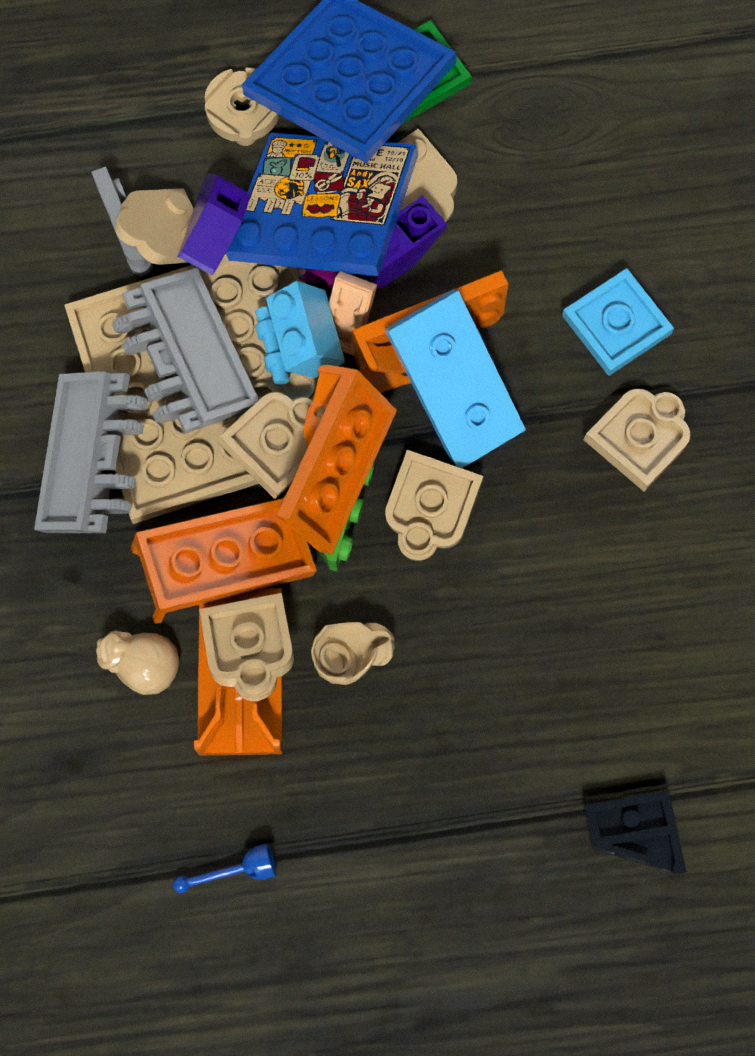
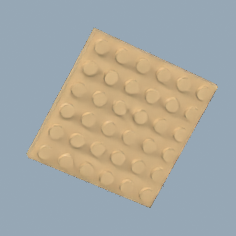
[64,254,325,524]

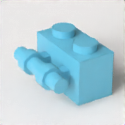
[255,281,345,386]

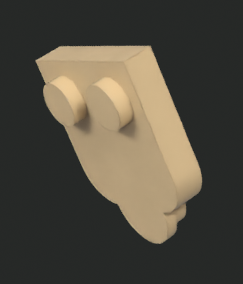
[398,129,457,222]
[115,188,194,265]
[583,389,690,492]
[217,392,322,499]
[385,450,483,561]
[199,593,294,701]

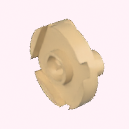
[205,68,279,146]

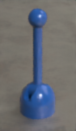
[173,843,276,893]

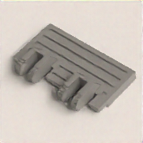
[112,268,259,434]
[34,371,148,533]

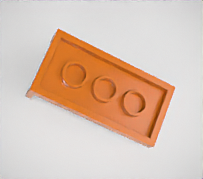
[352,270,508,393]
[277,365,397,555]
[131,499,317,624]
[194,588,283,756]

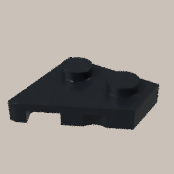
[583,790,687,875]

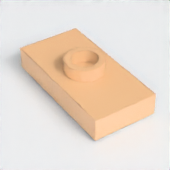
[329,271,377,356]

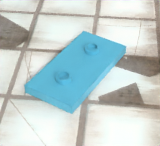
[384,289,526,468]

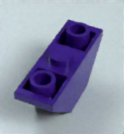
[177,173,251,275]
[335,196,447,289]

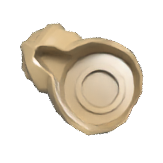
[311,622,395,685]
[96,631,180,695]

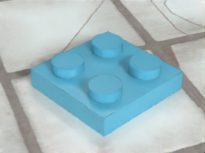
[562,268,674,376]

